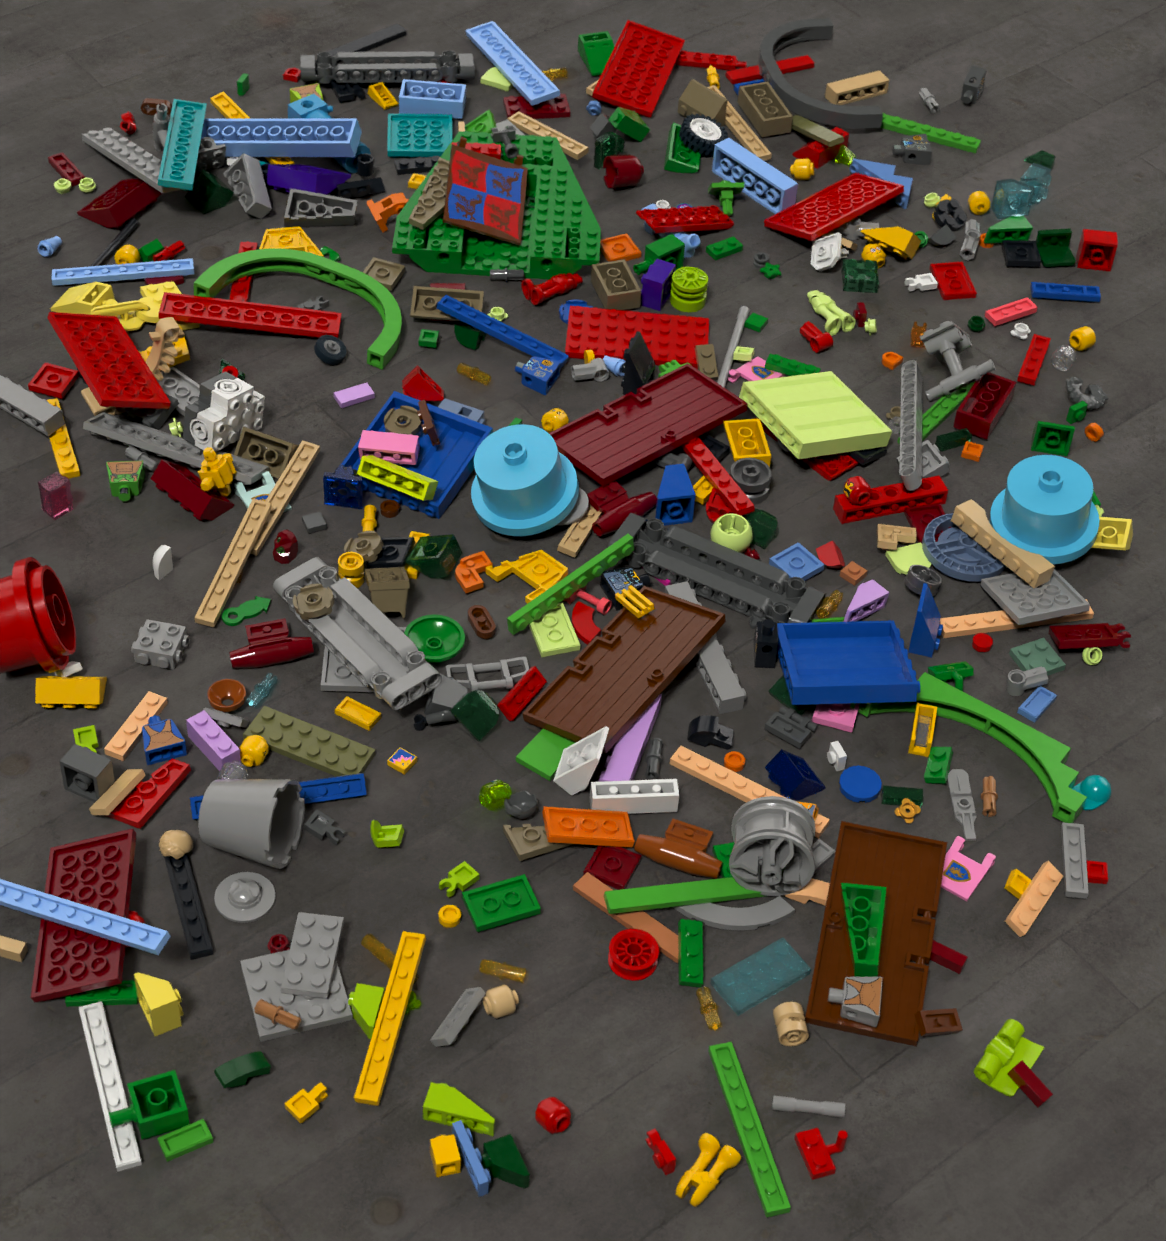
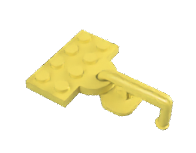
[90,281,200,331]

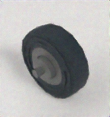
[314,335,347,365]

